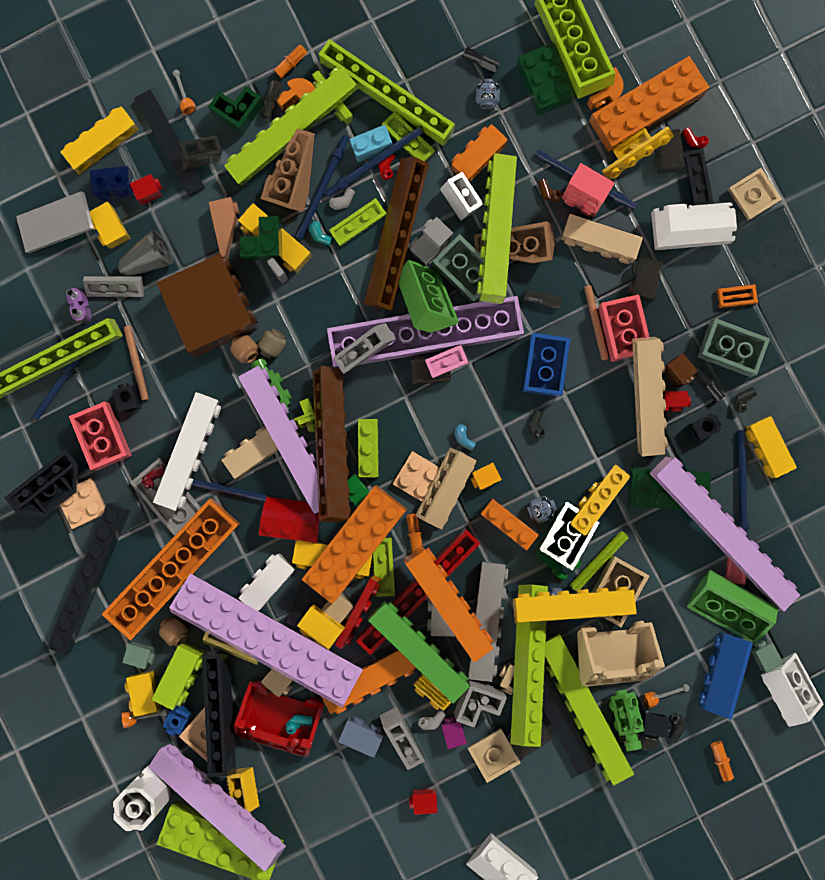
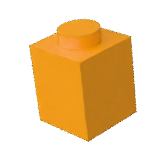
[470,463,501,490]

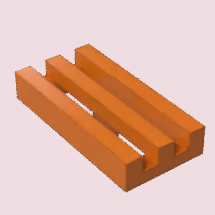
[716,284,758,309]

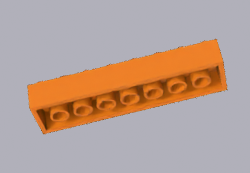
[102,498,240,641]

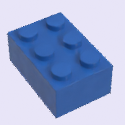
[522,333,571,397]

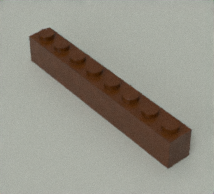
[364,157,429,310]
[313,366,351,523]

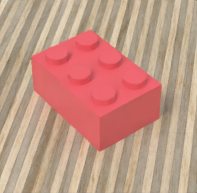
[562,163,614,217]
[598,294,649,362]
[69,402,132,471]

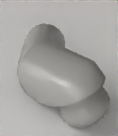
[418,709,447,730]

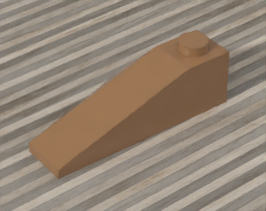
[261,129,315,212]
[474,222,555,263]

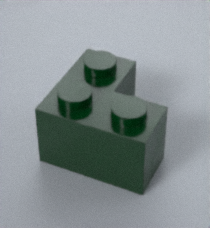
[208,86,264,135]
[240,216,283,260]

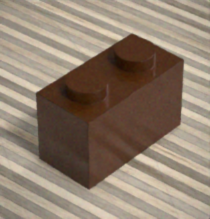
[662,353,698,387]

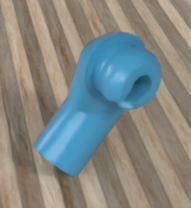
[454,424,476,452]

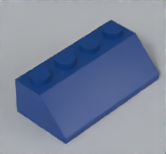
[698,632,753,720]

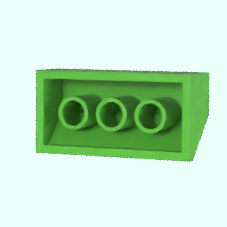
[399,260,459,333]
[687,570,778,645]

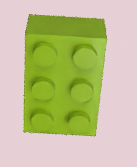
[151,641,206,710]

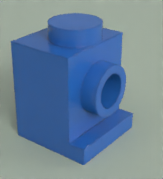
[163,705,193,736]

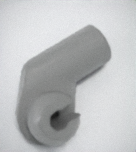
[329,188,355,210]

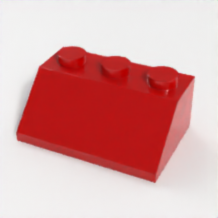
[259,497,321,543]

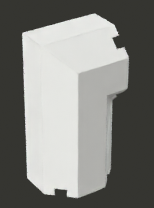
[651,203,737,250]
[113,765,172,831]

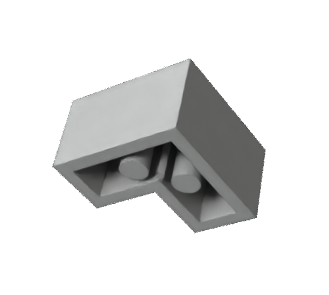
[410,217,453,267]
[454,679,507,727]

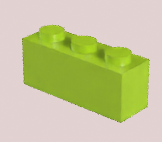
[358,419,379,478]

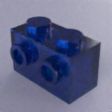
[90,166,134,199]

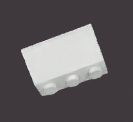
[761,653,824,727]
[466,833,538,880]

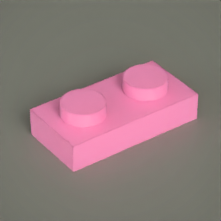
[425,345,468,378]

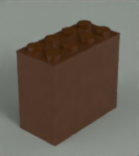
[156,253,258,358]

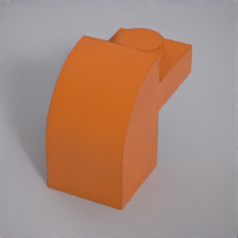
[587,67,623,110]
[277,78,315,112]

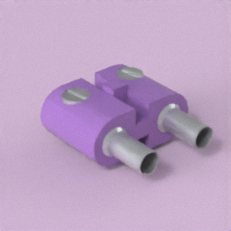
[66,288,92,324]

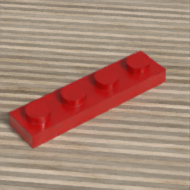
[335,575,381,649]

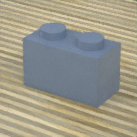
[338,716,384,758]

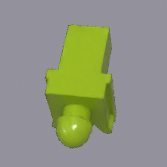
[294,398,315,433]

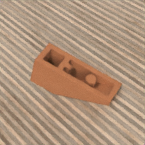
[209,197,240,259]

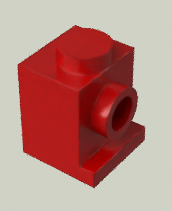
[663,391,691,412]

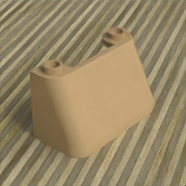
[577,621,665,686]

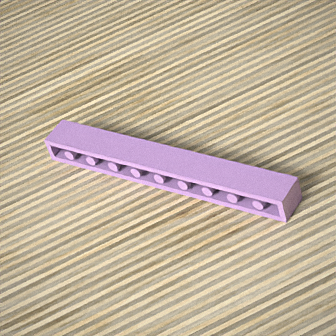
[650,457,800,612]

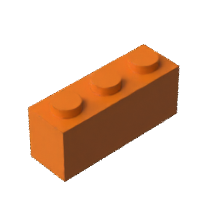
[451,124,508,183]
[480,499,539,550]

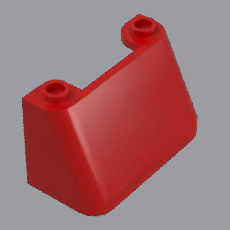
[234,681,324,757]

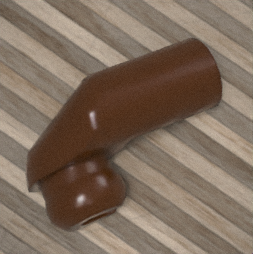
[537,179,562,203]

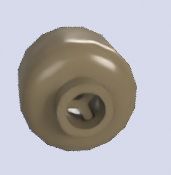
[258,329,286,358]

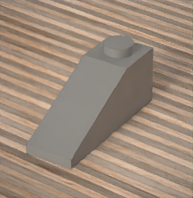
[333,323,396,374]
[380,707,425,770]

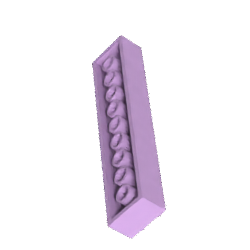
[327,296,524,368]
[169,574,363,708]

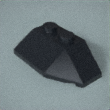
[4,449,78,516]

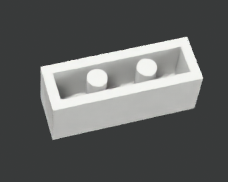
[239,554,296,611]

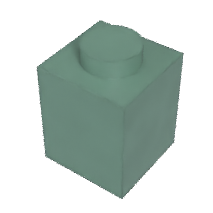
[751,640,784,673]
[122,642,156,669]

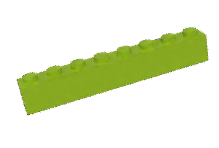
[318,39,455,146]
[224,67,359,186]
[477,153,517,304]
[0,318,123,398]
[511,585,548,747]
[545,633,634,785]

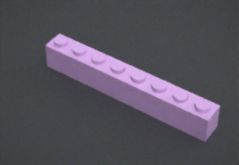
[238,366,319,514]
[149,744,286,871]

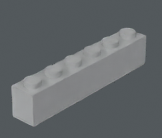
[468,561,508,682]

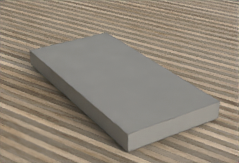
[16,192,94,253]
[130,458,201,536]

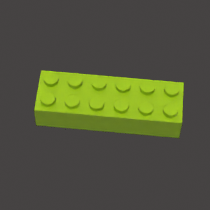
[535,0,615,99]
[157,801,284,880]

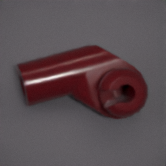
[141,464,166,489]

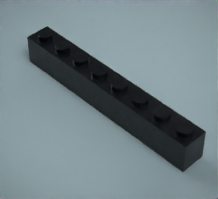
[46,503,131,655]

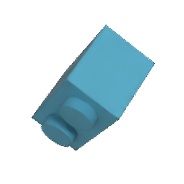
[350,125,392,163]

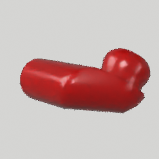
[681,127,709,149]
[378,154,395,180]

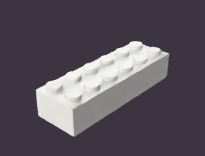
[153,392,221,511]

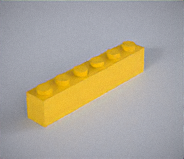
[513,587,636,623]

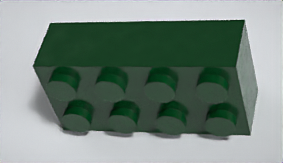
[627,468,711,510]

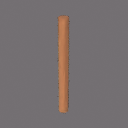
[584,285,609,361]
[123,326,149,401]

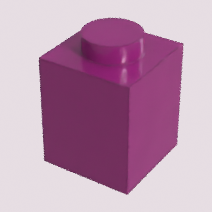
[441,716,467,749]

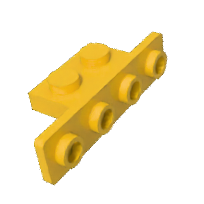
[602,127,674,180]
[570,465,630,536]

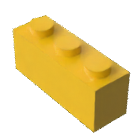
[745,416,797,478]

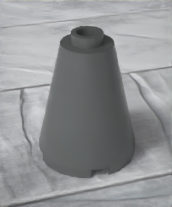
[118,231,173,277]

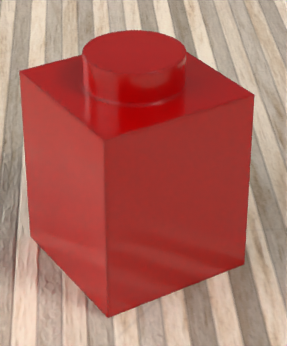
[130,174,163,205]
[409,788,438,815]

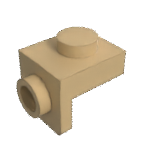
[499,662,515,695]

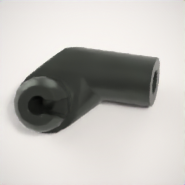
[734,387,757,413]
[528,410,545,439]
[668,713,685,743]

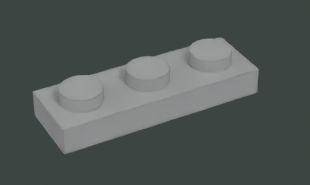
[83,276,144,297]

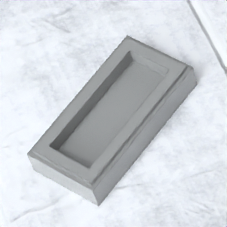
[267,257,288,284]

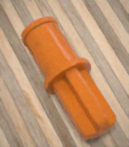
[273,45,307,79]
[407,514,423,553]
[710,741,734,782]

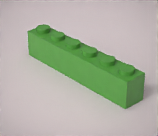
[368,601,470,703]

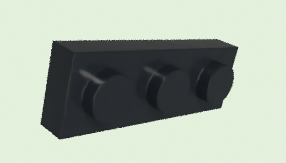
[683,149,714,206]

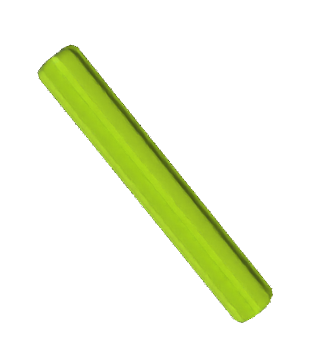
[570,531,628,591]

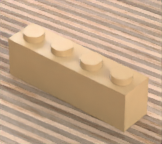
[561,214,643,264]
[222,426,300,479]
[415,448,476,530]

